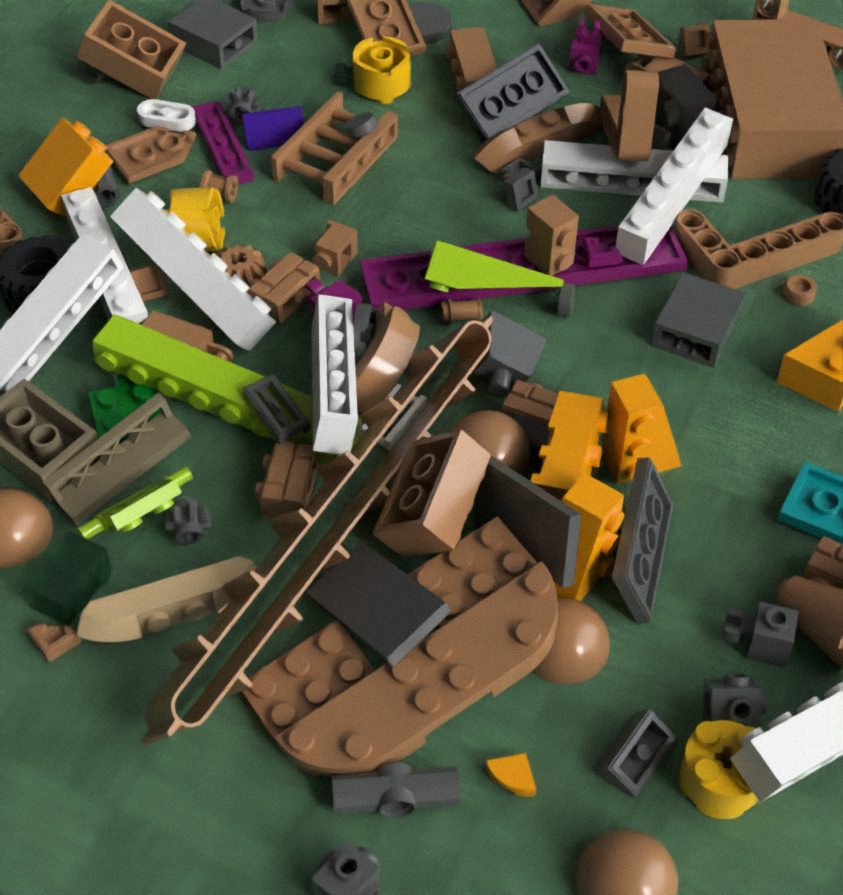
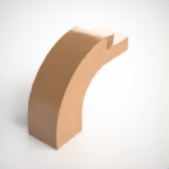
[355,301,420,413]

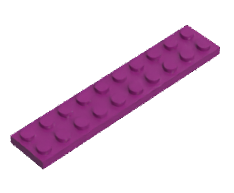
[360,225,688,310]

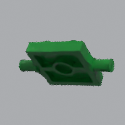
[88,372,161,444]

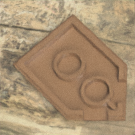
[105,126,197,185]

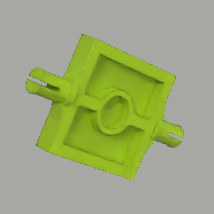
[76,466,193,542]

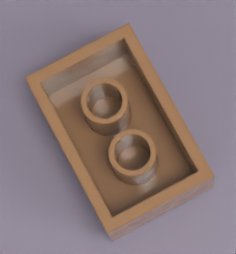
[77,0,186,99]
[373,429,491,558]

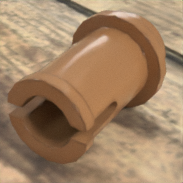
[440,298,483,325]

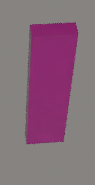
[192,101,254,185]

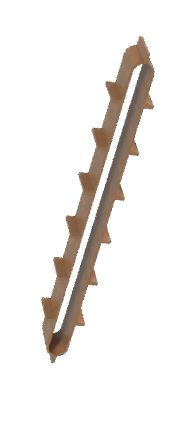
[141,316,494,745]

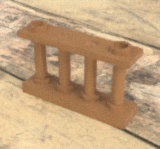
[270,91,398,206]

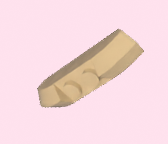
[77,556,258,642]

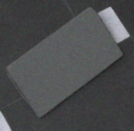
[593,709,677,798]

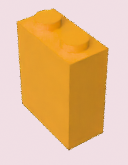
[18,117,114,218]

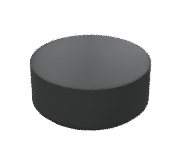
[346,112,377,138]
[557,283,575,317]

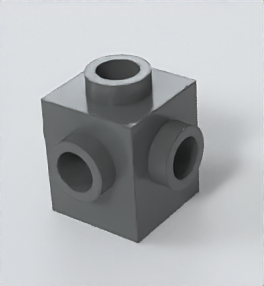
[703,672,767,728]
[311,841,381,895]

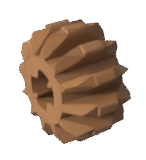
[215,243,267,292]

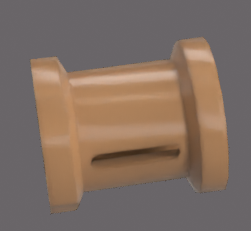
[200,170,238,203]

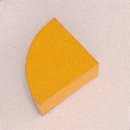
[486,753,537,797]

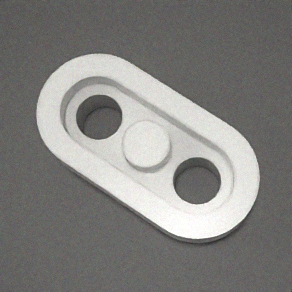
[137,99,196,133]

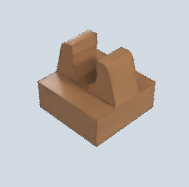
[678,23,710,56]
[129,262,169,302]

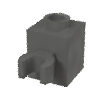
[722,602,799,668]

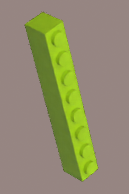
[92,314,362,463]

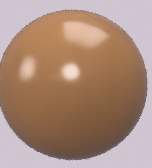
[450,410,530,495]
[0,488,54,568]
[531,597,610,684]
[575,828,679,895]

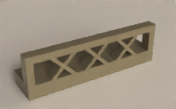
[43,393,191,526]

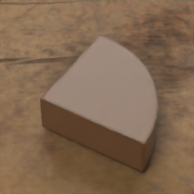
[26,623,82,663]

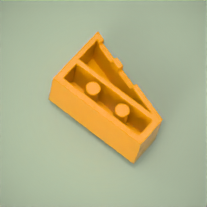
[601,373,682,484]

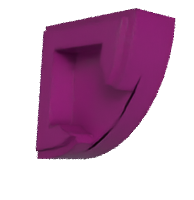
[582,237,621,268]

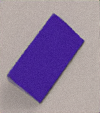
[242,106,304,151]

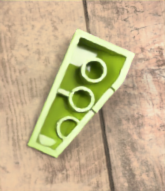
[424,240,564,293]

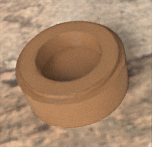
[783,275,817,306]

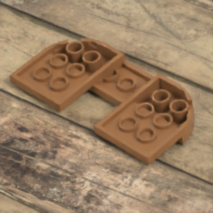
[241,516,559,778]

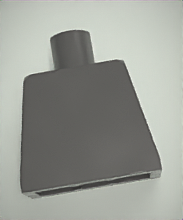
[473,310,547,397]

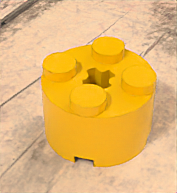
[353,36,411,104]
[165,187,225,252]
[679,720,758,819]

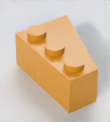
[777,320,843,412]
[531,390,610,501]
[554,473,625,601]

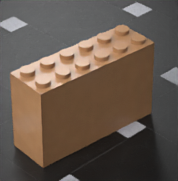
[702,19,843,179]

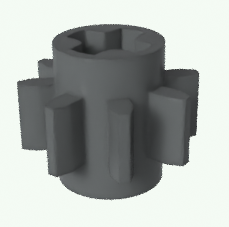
[225,86,261,123]
[164,498,212,544]

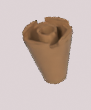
[775,576,843,670]

